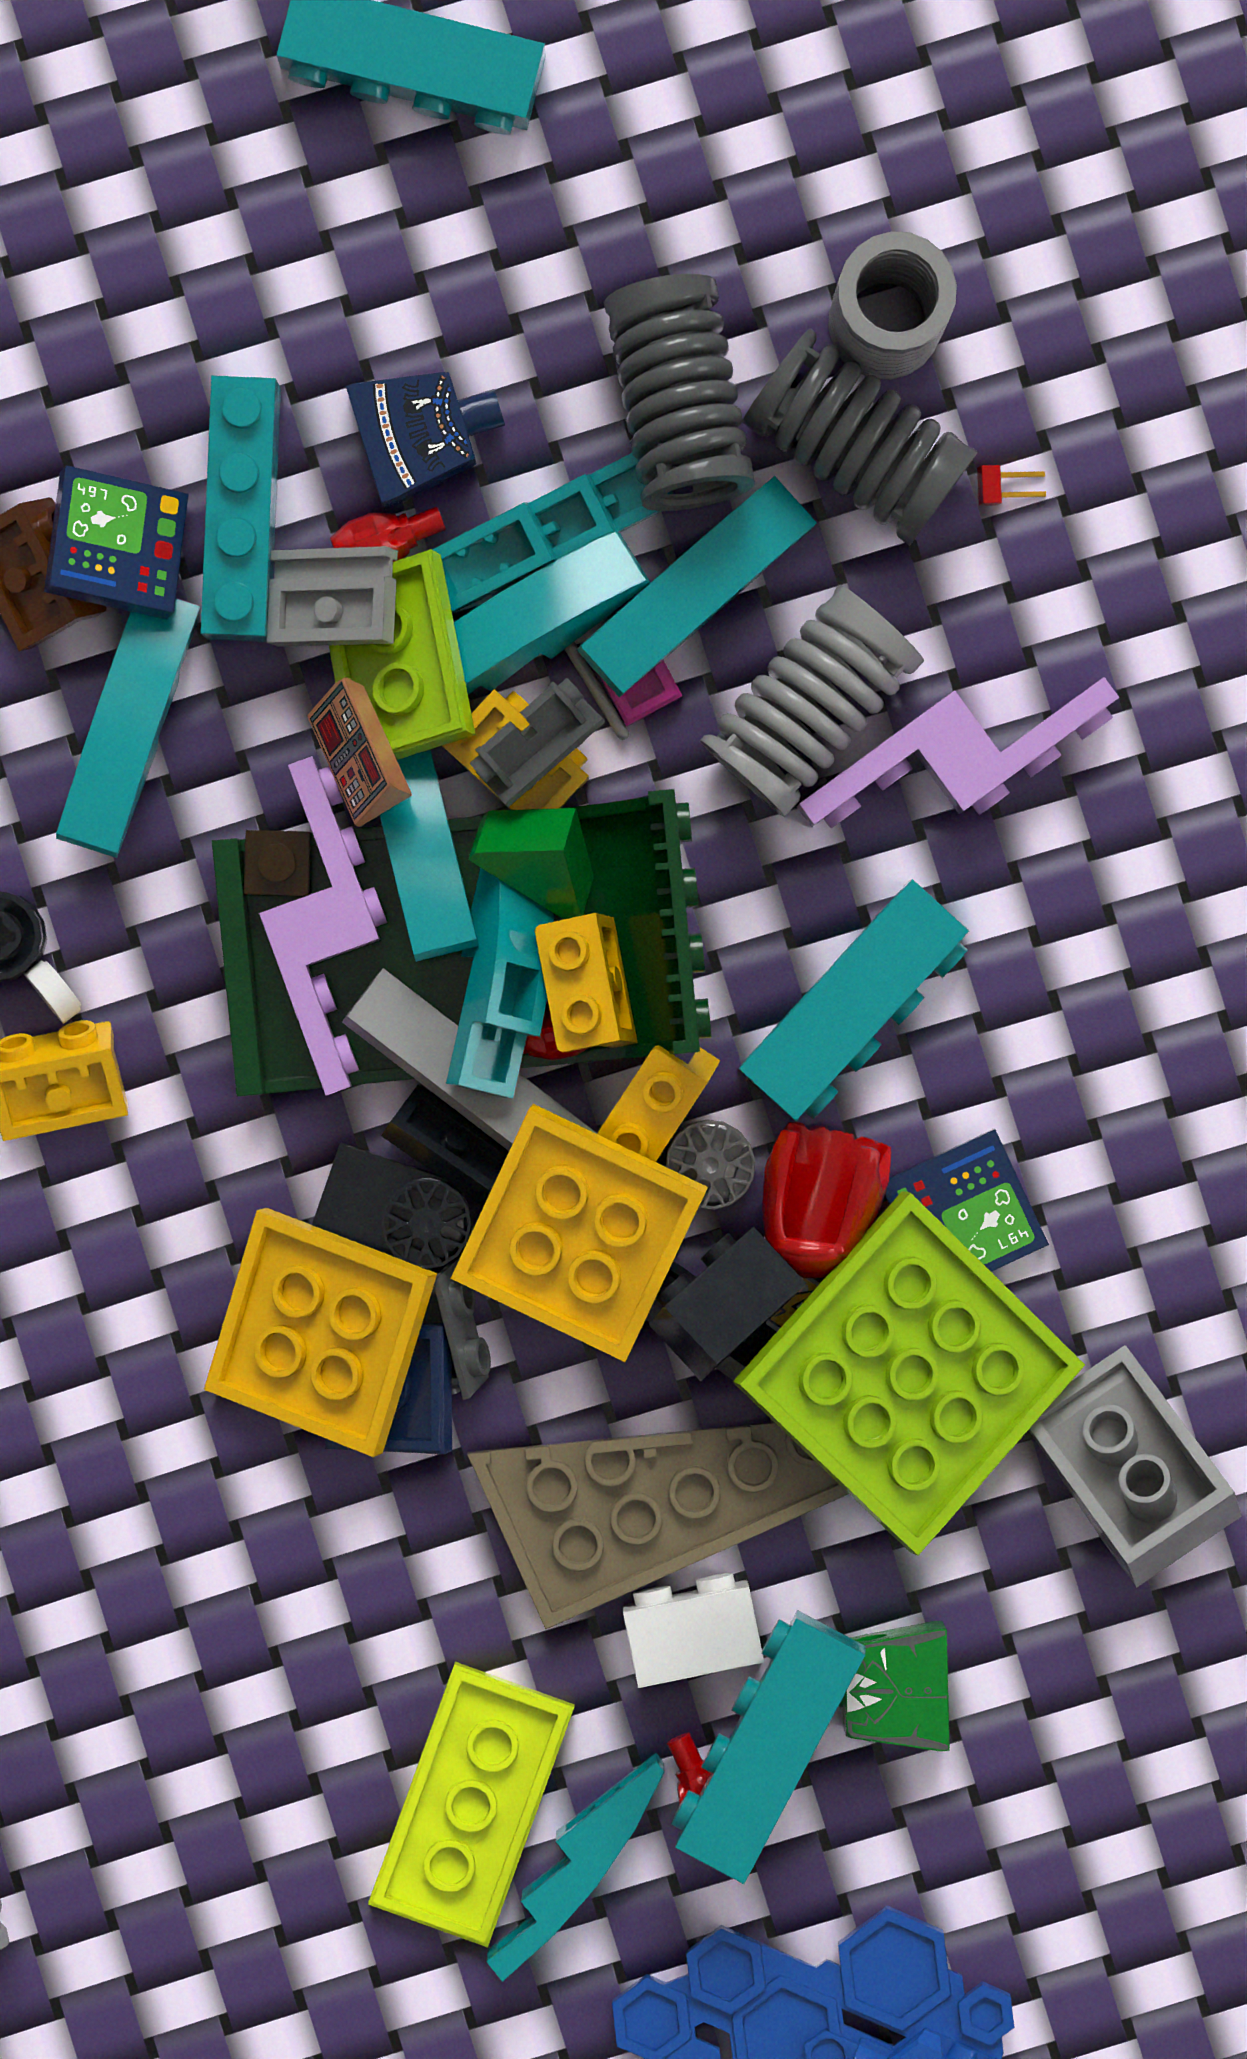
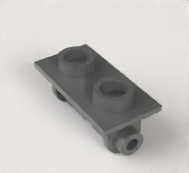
[469,678,605,807]
[423,1258,491,1400]

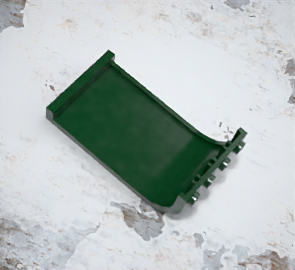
[212,789,711,1097]

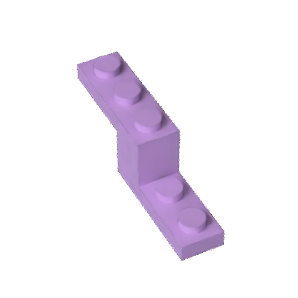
[797,677,1119,828]
[259,756,387,1096]

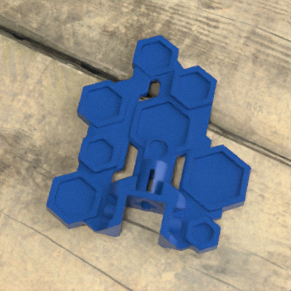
[612,1905,1015,2059]

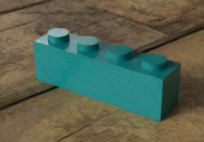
[276,0,546,135]
[201,375,281,642]
[737,879,969,1121]
[671,1610,866,1884]

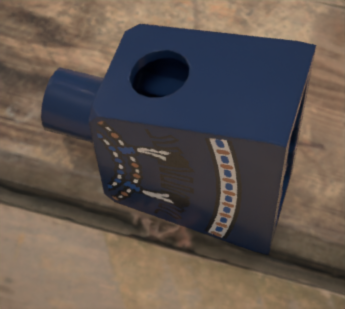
[346,372,505,510]

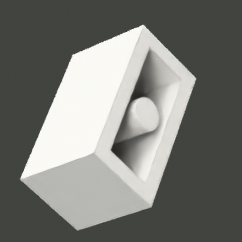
[623,1573,764,1688]

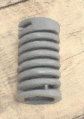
[828,231,957,380]
[700,585,924,817]

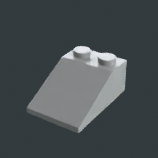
[1029,1345,1242,1588]

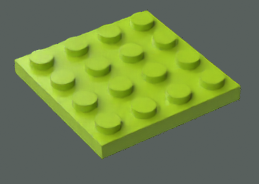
[733,1191,1085,1556]

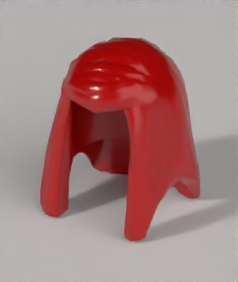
[762,1122,891,1279]

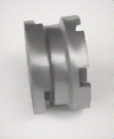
[665,1119,755,1210]

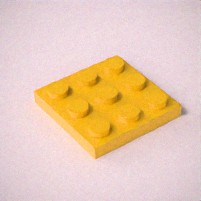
[450,1104,708,1362]
[204,1208,437,1457]

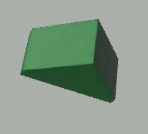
[468,808,594,919]

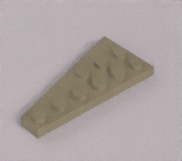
[467,1422,849,1630]

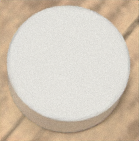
[24,960,82,1024]

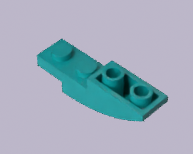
[446,868,554,1099]

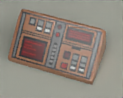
[307,677,412,827]

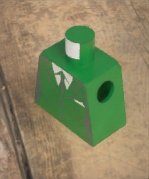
[838,1621,950,1751]

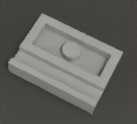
[267,546,398,647]

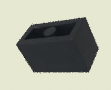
[649,1227,806,1381]

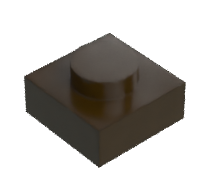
[244,830,311,896]

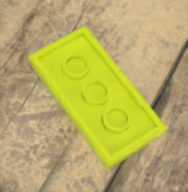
[368,1662,574,1948]

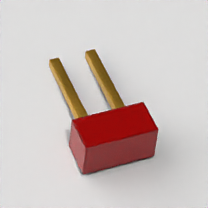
[977,465,1046,506]

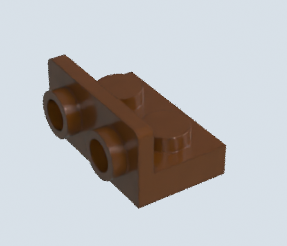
[0,497,107,652]

